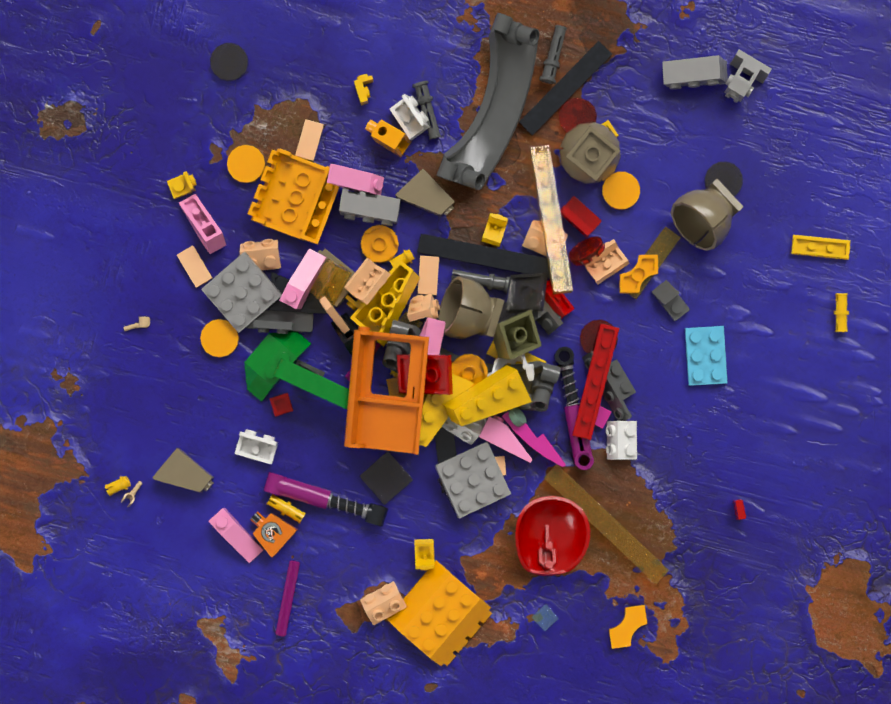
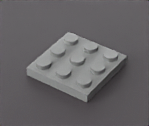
[201,252,282,333]
[435,441,511,518]

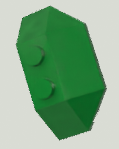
[244,331,311,402]

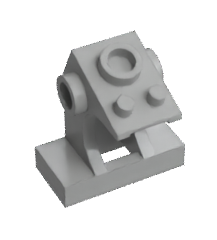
[724,50,772,103]

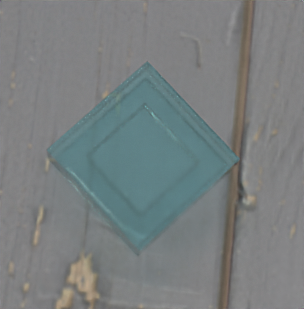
[532,604,559,631]

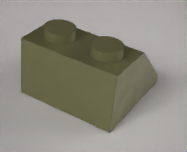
[493,310,542,360]

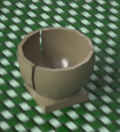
[559,122,621,184]
[671,179,743,251]
[438,276,504,339]

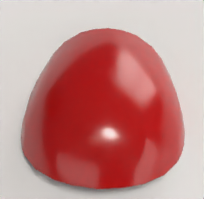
[515,496,590,576]

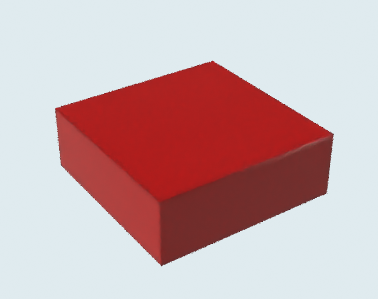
[269,393,294,417]
[733,499,746,520]

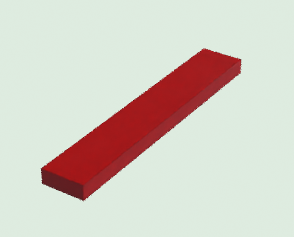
[572,323,619,440]

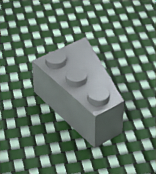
[662,55,728,90]
[339,188,401,226]

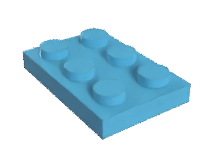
[685,326,727,386]

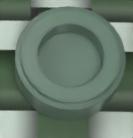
[509,407,527,427]

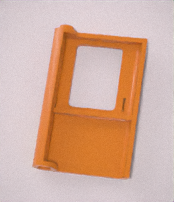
[344,326,429,455]

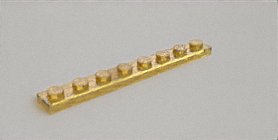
[530,145,573,294]
[544,464,669,584]

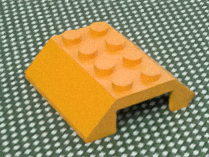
[247,148,339,245]
[386,560,492,666]

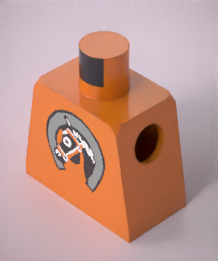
[250,511,298,558]

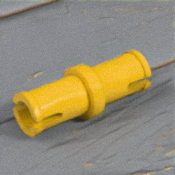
[834,293,849,332]
[267,494,306,524]

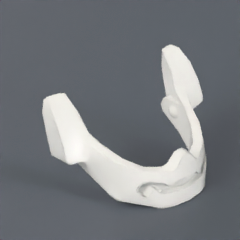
[487,354,535,381]

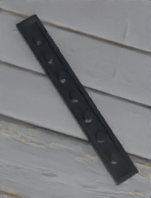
[417,234,571,282]

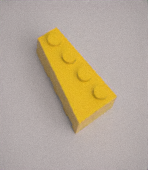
[350,260,420,347]
[444,365,532,426]
[420,374,474,447]

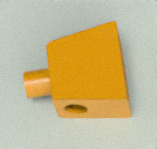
[365,120,411,157]

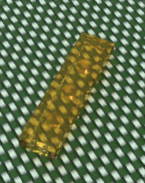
[629,226,681,299]

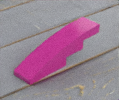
[501,412,566,467]

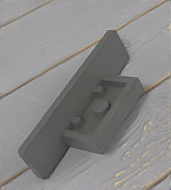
[245,310,314,334]
[582,351,636,421]

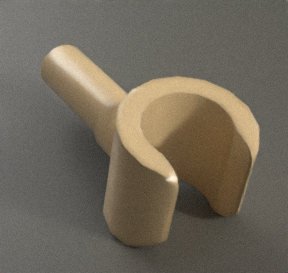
[124,317,150,331]
[121,481,143,507]

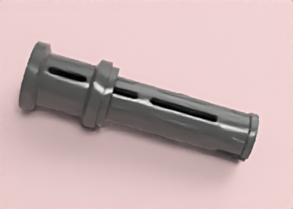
[539,25,567,84]
[412,80,441,140]
[451,269,510,294]

